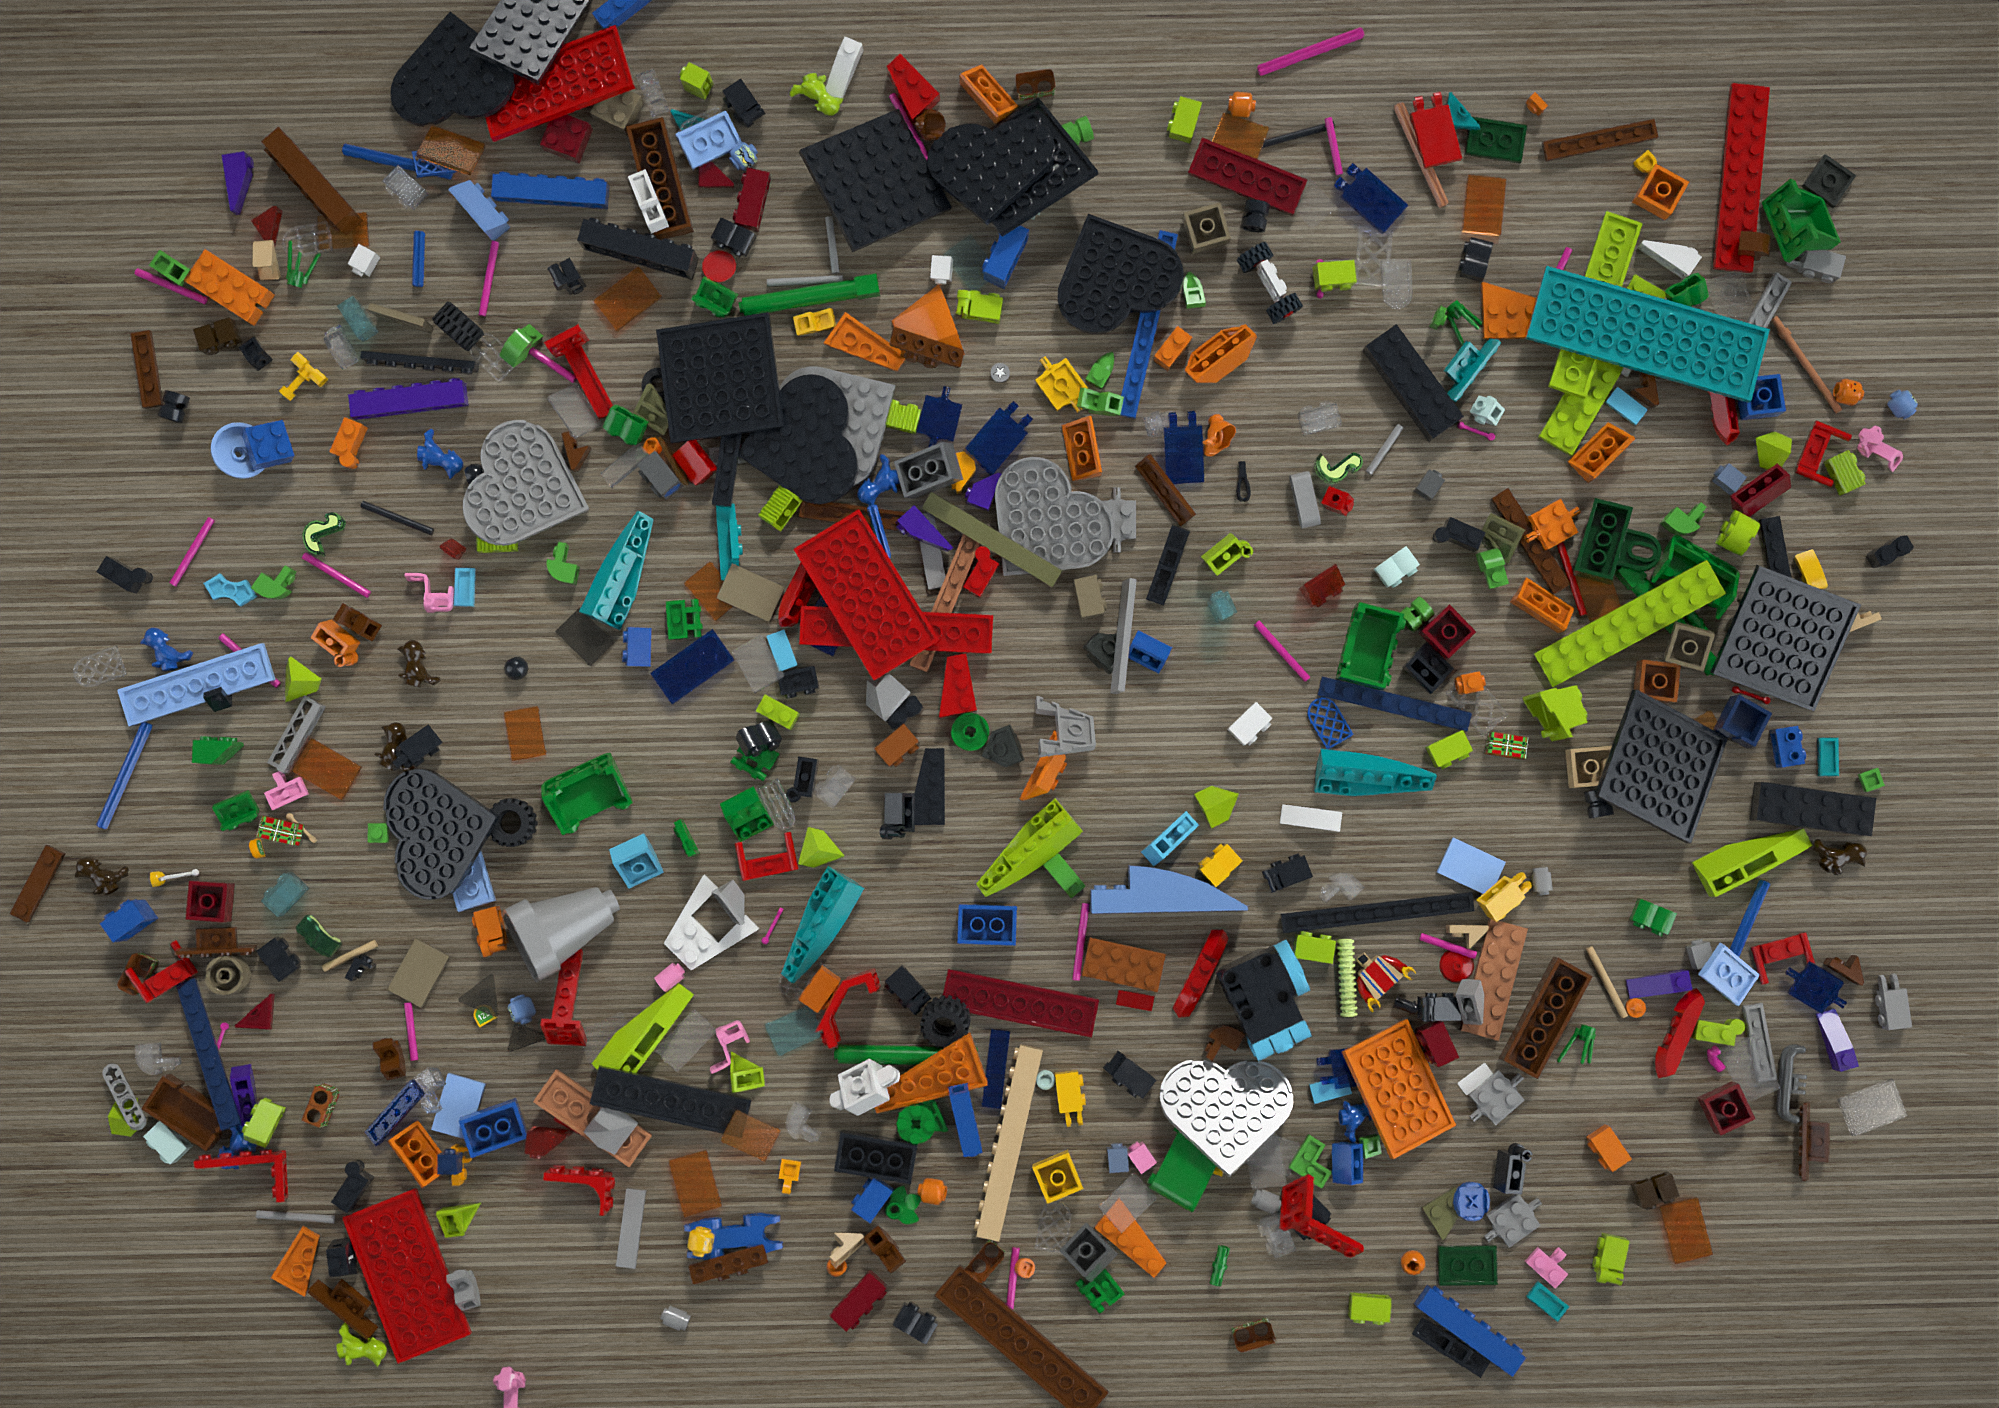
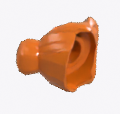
[1203,414,1236,457]

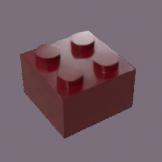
[540,115,593,164]
[1418,604,1476,660]
[185,880,235,922]
[1415,1021,1460,1067]
[1697,1081,1756,1136]

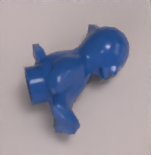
[417,429,463,479]
[857,454,900,506]
[140,628,193,671]
[1338,1101,1372,1143]
[217,1125,257,1170]

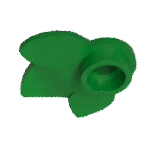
[885,1186,921,1224]

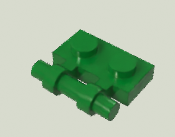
[665,599,703,640]
[730,746,780,782]
[1075,1268,1125,1314]

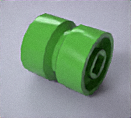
[1062,116,1094,145]
[1400,597,1435,632]

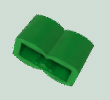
[1665,273,1709,307]
[603,404,649,445]
[1629,898,1677,937]

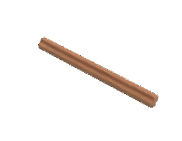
[1394,102,1449,208]

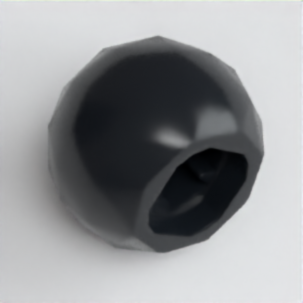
[464,464,484,484]
[504,656,529,680]

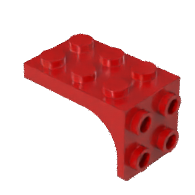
[543,1164,615,1216]

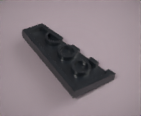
[914,748,945,825]

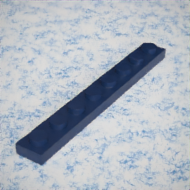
[1317,676,1472,732]
[176,978,242,1131]

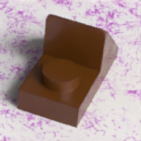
[1629,372,1659,408]
[561,431,591,472]
[1823,955,1864,986]

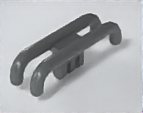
[1776,1044,1807,1124]

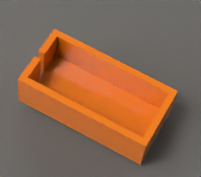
[184,249,275,326]

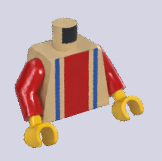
[1356,952,1416,1012]

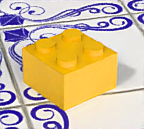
[1032,1150,1083,1204]

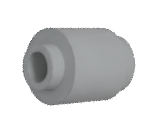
[1531,867,1553,895]
[1251,1189,1281,1214]
[660,1306,691,1331]

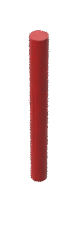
[1557,541,1587,616]

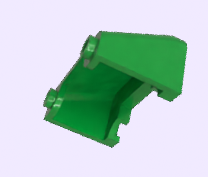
[541,753,633,836]
[1147,1127,1216,1212]

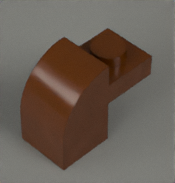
[1738,231,1771,261]
[333,603,382,641]
[1204,1025,1245,1061]
[373,1038,406,1081]
[863,1226,906,1273]

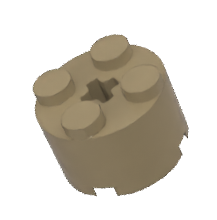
[205,955,252,995]

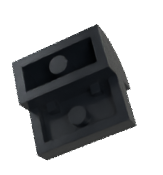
[1402,642,1454,694]

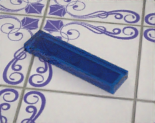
[982,1029,1010,1109]
[365,1079,426,1146]

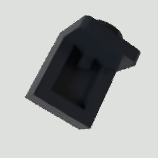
[203,687,232,712]

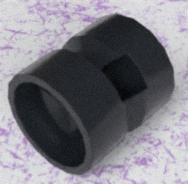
[1241,199,1270,233]
[158,390,190,423]
[1584,790,1614,819]

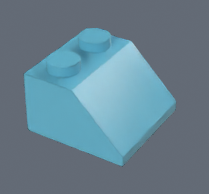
[609,833,664,888]

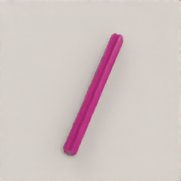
[1257,27,1364,76]

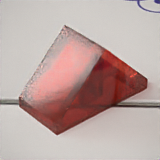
[251,206,283,247]

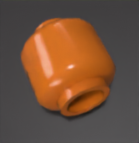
[1228,91,1256,118]
[1833,379,1864,406]
[917,1178,947,1205]

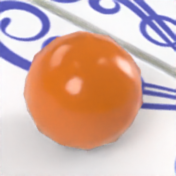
[1401,1250,1426,1276]

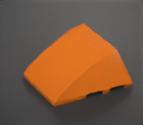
[892,284,964,355]

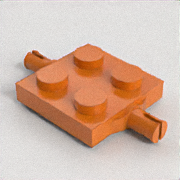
[1524,499,1581,550]

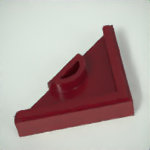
[699,161,734,188]
[234,993,275,1030]

